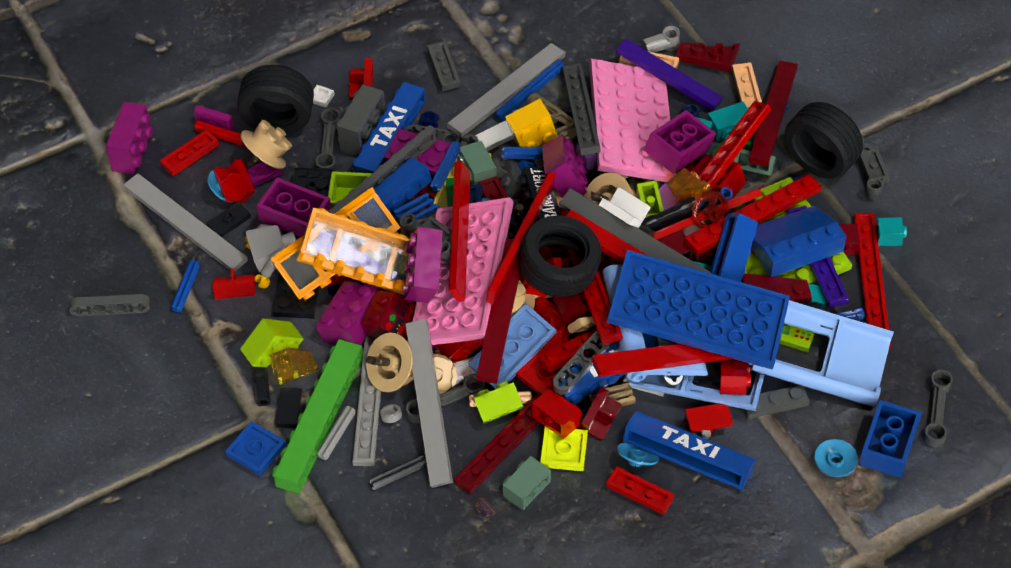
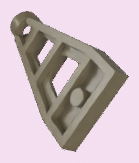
[526,93,578,143]

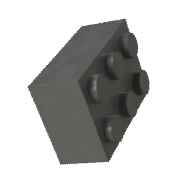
[336,84,386,157]

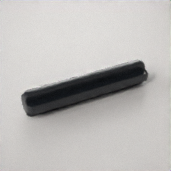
[369,454,427,490]

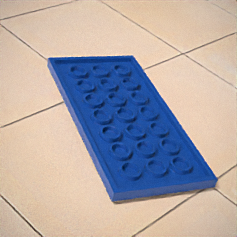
[607,250,790,370]

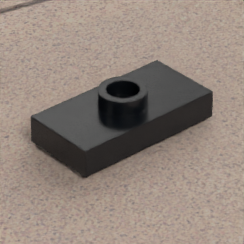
[206,202,251,237]

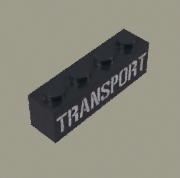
[518,167,561,221]

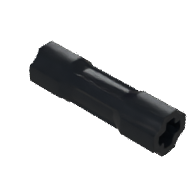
[640,196,701,235]

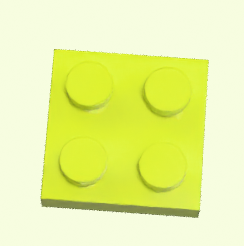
[540,426,588,471]

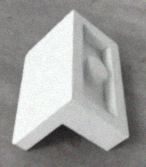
[599,187,650,228]

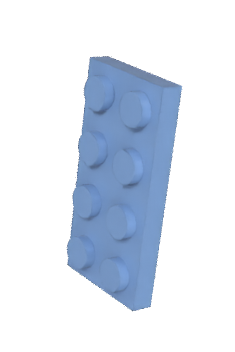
[468,303,557,389]

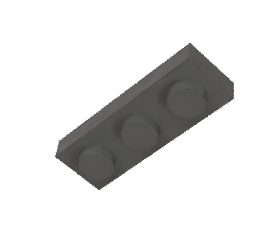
[427,41,461,91]
[744,385,810,419]

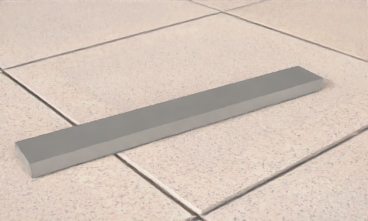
[447,43,565,138]
[123,173,248,271]
[406,318,453,488]
[353,335,382,466]

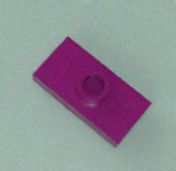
[194,105,234,131]
[246,162,283,187]

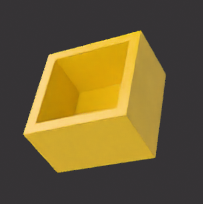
[505,99,558,147]

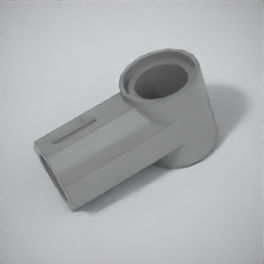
[642,26,680,53]

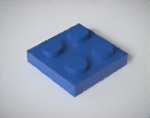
[225,421,286,476]

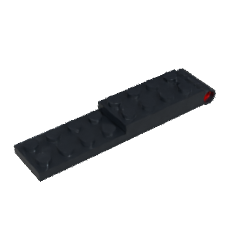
[273,168,336,319]

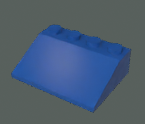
[751,206,847,278]

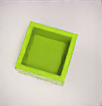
[328,171,372,209]

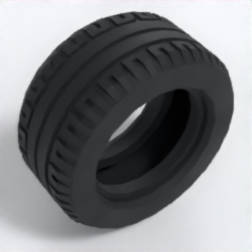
[237,65,314,135]
[785,102,863,178]
[518,215,602,297]

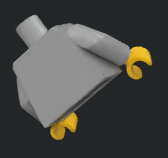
[245,224,296,289]

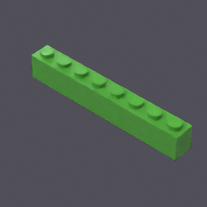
[272,339,363,494]

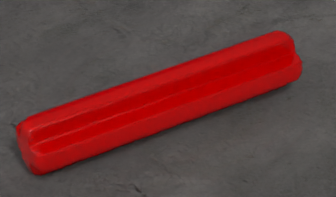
[194,120,246,147]

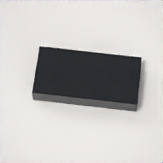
[276,388,302,428]

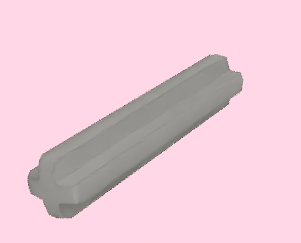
[317,406,355,460]

